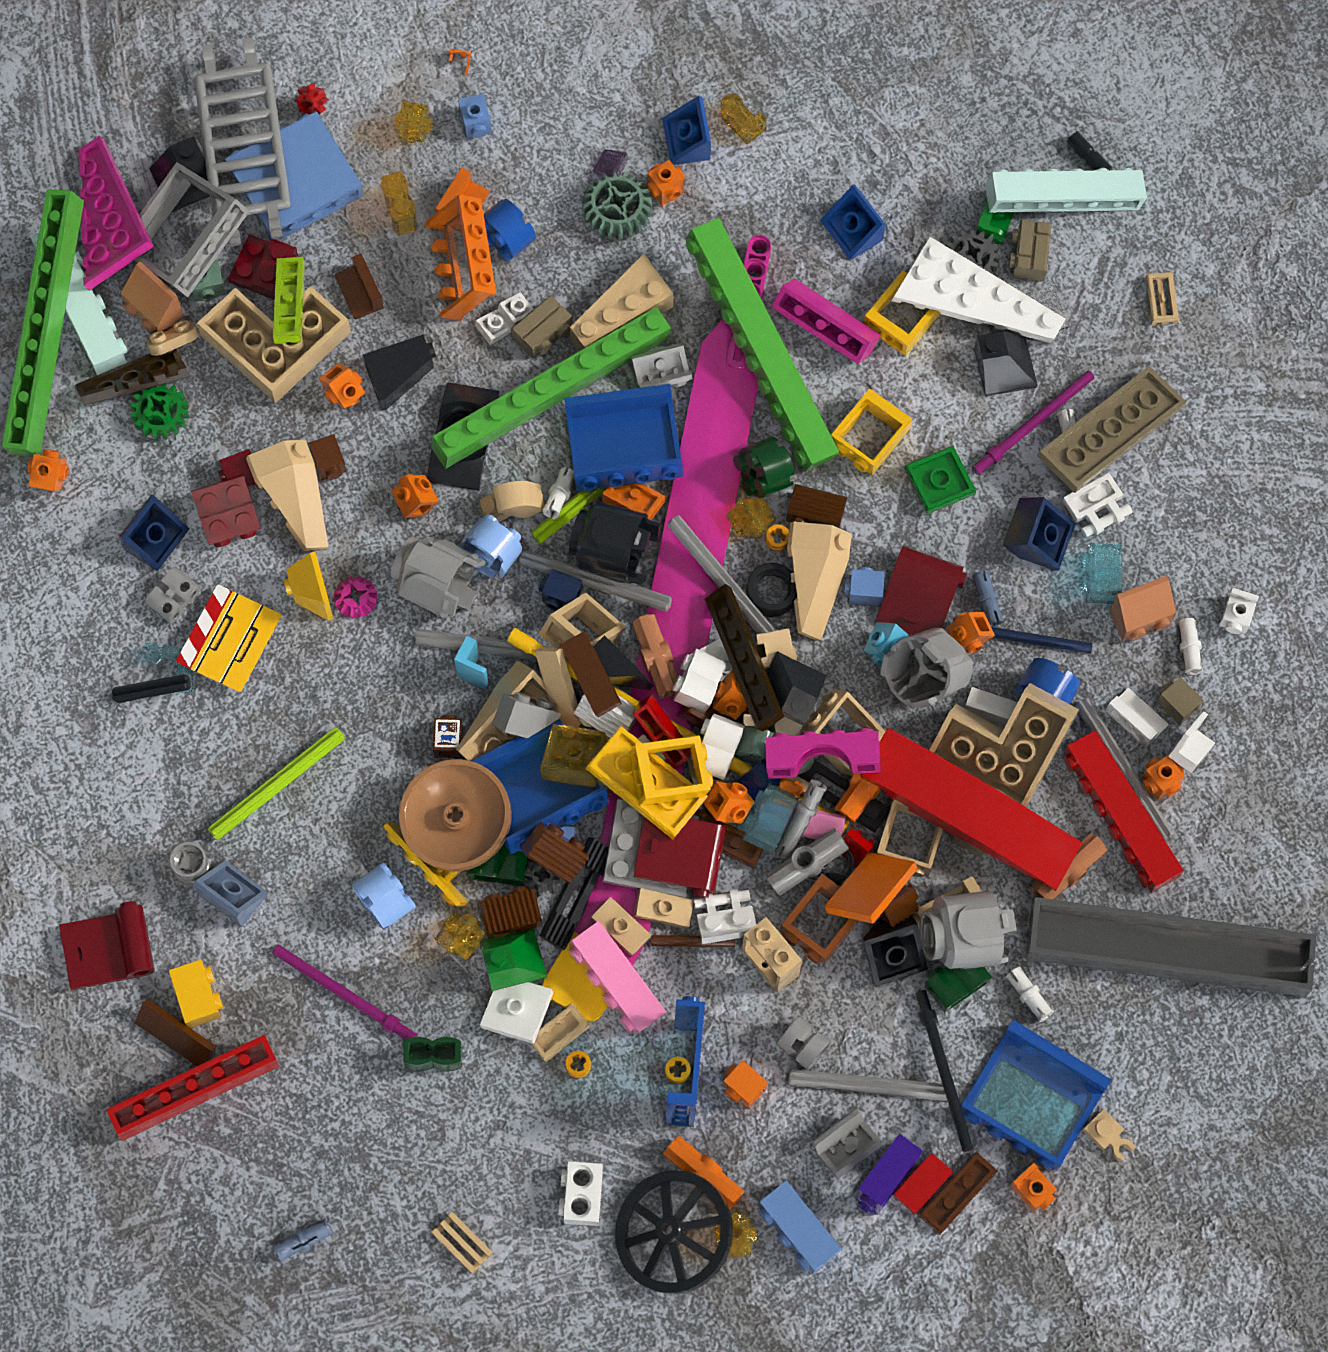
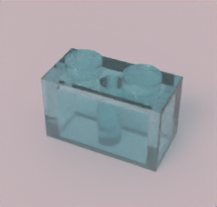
[1081,543,1122,604]
[743,784,800,854]

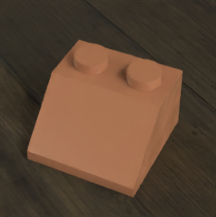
[121,261,184,334]
[1109,575,1176,641]

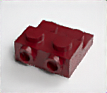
[228,234,299,300]
[191,474,261,547]

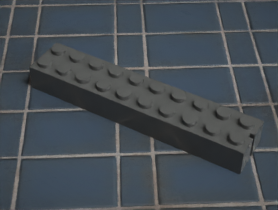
[1026,897,1317,997]

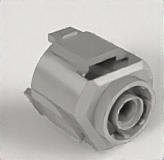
[391,536,486,618]
[880,628,973,709]
[919,891,1017,970]

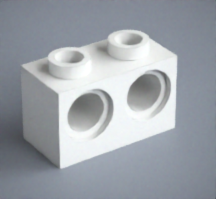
[559,1162,603,1226]

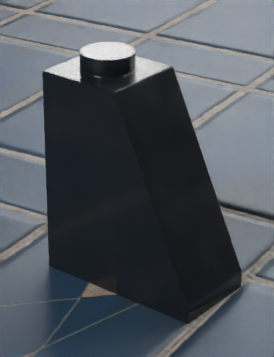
[363,335,436,411]

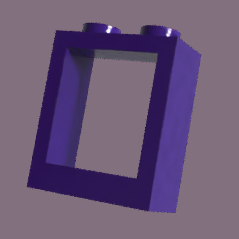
[854,1133,923,1215]

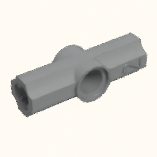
[766,828,849,896]

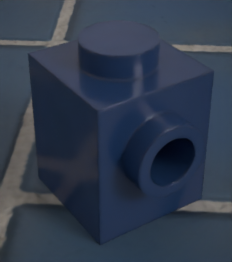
[539,569,583,611]

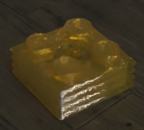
[540,724,607,787]

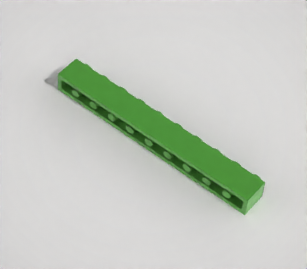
[2,189,84,457]
[685,218,839,472]
[431,307,671,469]

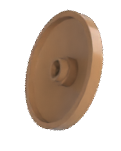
[399,759,512,871]

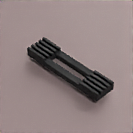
[797,759,891,833]
[539,837,609,950]

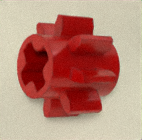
[295,83,329,115]

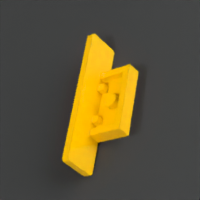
[383,822,468,906]

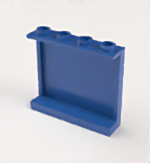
[564,384,684,491]
[472,719,609,855]

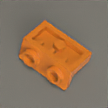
[602,483,665,520]

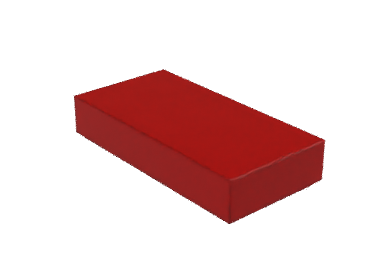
[893,1153,953,1215]

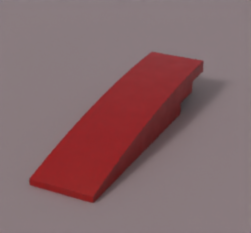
[860,728,1082,891]

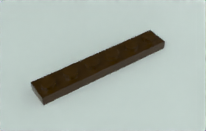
[705,584,784,732]

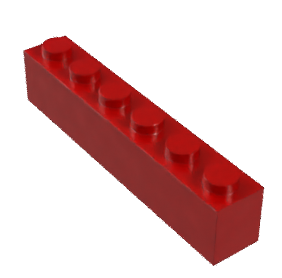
[1064,730,1184,893]
[106,1034,280,1141]

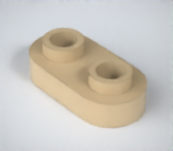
[146,320,199,356]

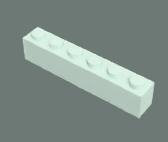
[985,168,1147,212]
[30,231,128,375]

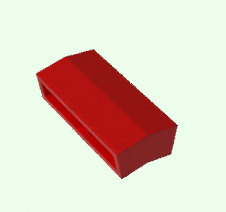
[633,695,691,769]

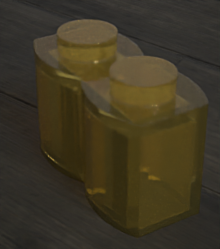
[381,171,417,235]

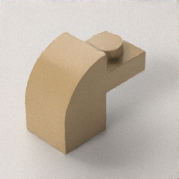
[480,481,545,522]

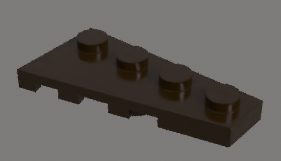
[75,349,189,406]

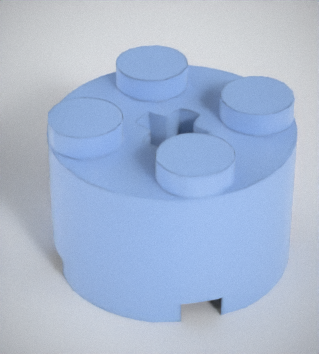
[459,514,522,578]
[351,862,416,930]

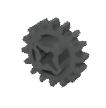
[945,229,1000,274]

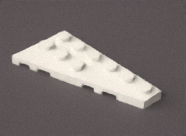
[892,237,1065,343]

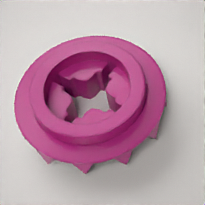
[334,576,377,618]

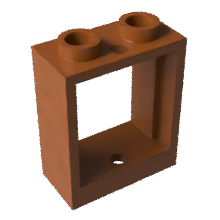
[780,874,859,965]

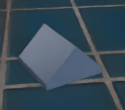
[193,860,268,927]

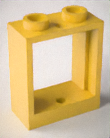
[864,270,941,356]
[831,388,912,475]
[629,736,713,806]

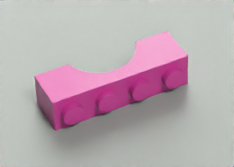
[766,728,881,779]

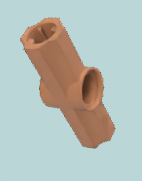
[632,614,677,699]
[1030,833,1107,900]

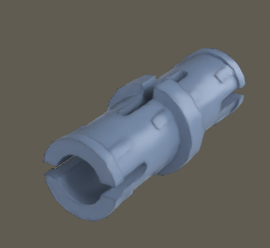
[972,570,1004,627]
[273,1218,333,1262]

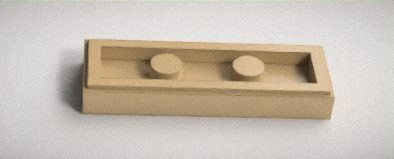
[535,647,582,727]

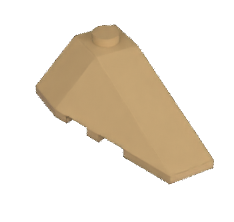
[246,440,328,551]
[787,522,852,641]
[456,661,549,761]

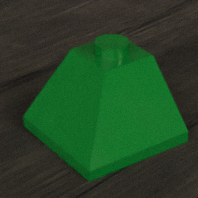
[479,928,547,991]

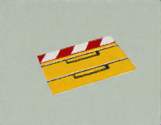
[176,585,282,692]

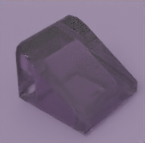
[593,149,628,177]

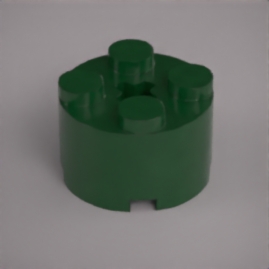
[734,437,794,498]

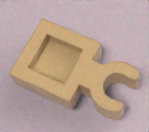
[1082,1109,1135,1162]

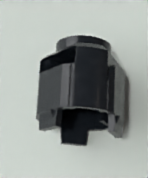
[569,501,661,585]

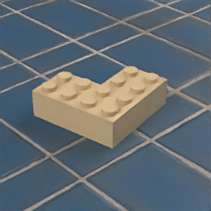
[197,286,351,404]
[930,683,1079,807]

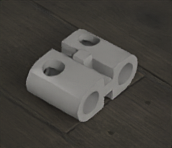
[145,567,201,623]

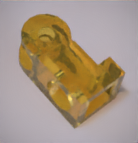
[721,93,767,145]

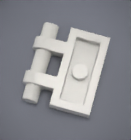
[1062,473,1132,538]
[693,889,756,944]

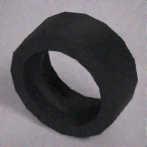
[746,562,797,617]

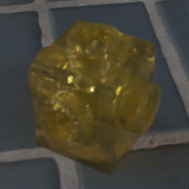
[394,101,433,143]
[726,497,775,538]
[434,912,486,961]
[715,1213,757,1258]

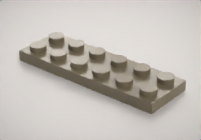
[1037,366,1186,493]

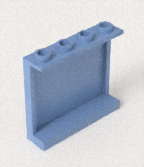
[225,111,364,241]

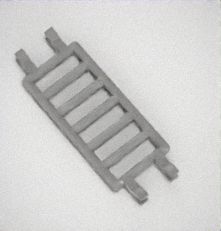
[194,37,291,246]

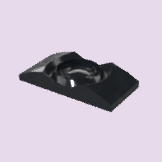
[427,382,500,491]

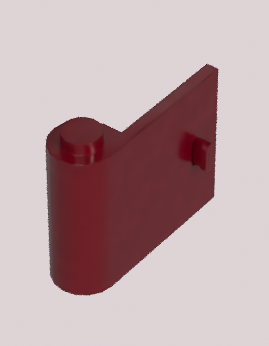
[876,546,967,635]
[633,817,726,898]
[59,901,155,990]

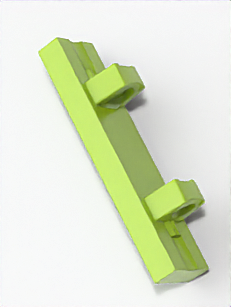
[273,257,305,344]

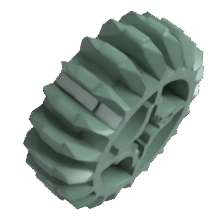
[582,171,653,241]

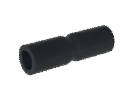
[1067,131,1113,171]

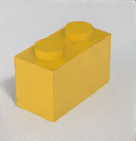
[169,959,224,1028]

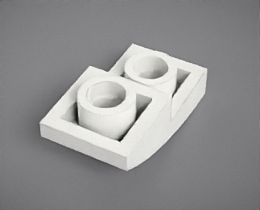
[475,292,533,345]

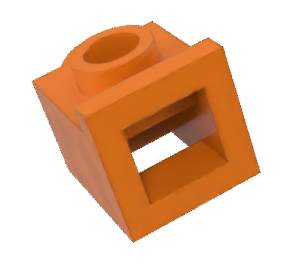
[1010,1163,1057,1212]

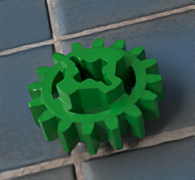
[130,383,189,440]

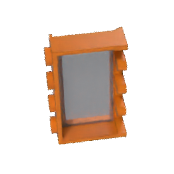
[425,195,496,321]

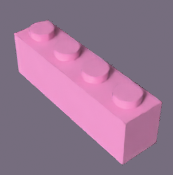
[568,921,666,1035]

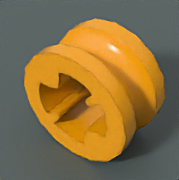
[766,524,789,552]
[565,1051,591,1078]
[665,1056,691,1084]

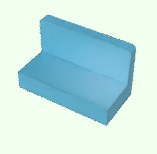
[454,636,488,690]

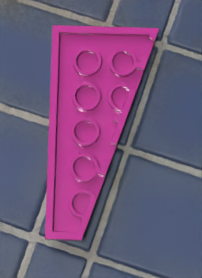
[78,136,154,291]

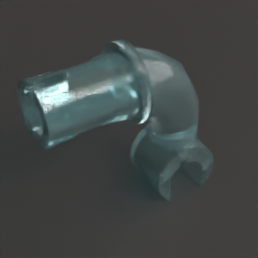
[144,643,193,693]

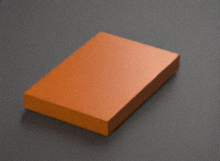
[825,852,918,924]

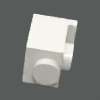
[1219,588,1259,634]

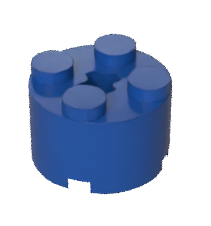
[483,198,536,263]
[1014,658,1080,704]

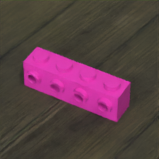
[771,278,881,364]

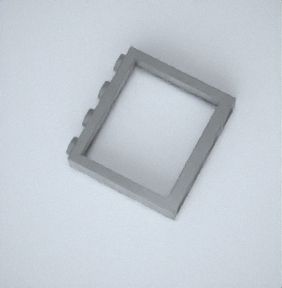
[133,162,250,297]

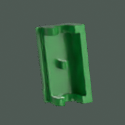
[976,199,1014,246]

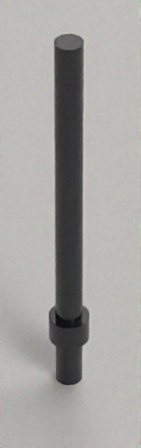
[916,990,973,1152]

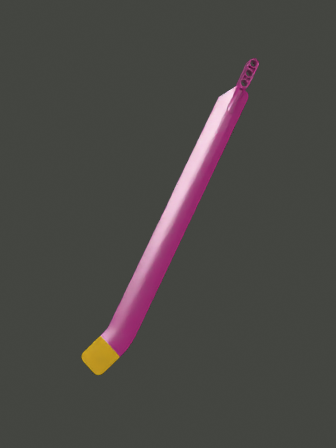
[542,235,771,1022]

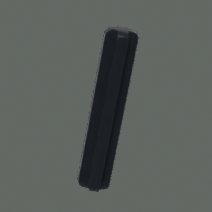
[112,674,191,703]

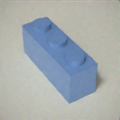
[758,1180,841,1274]

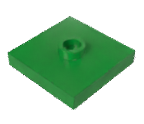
[904,446,976,515]

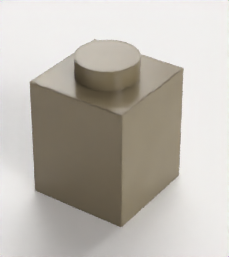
[1157,677,1204,726]

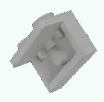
[630,343,693,388]
[812,1110,883,1179]

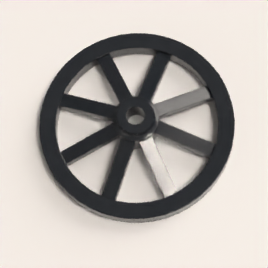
[615,1170,733,1294]

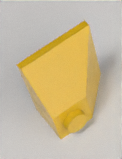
[283,552,333,621]

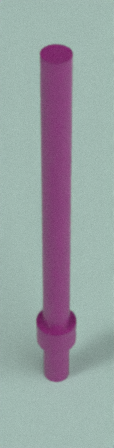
[972,370,1095,475]
[272,944,418,1040]

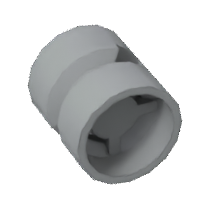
[170,842,211,887]
[777,1016,831,1071]

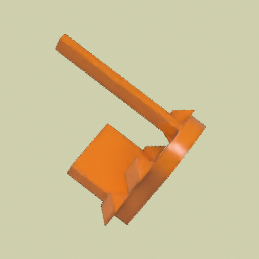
[449,48,471,76]
[778,778,804,798]

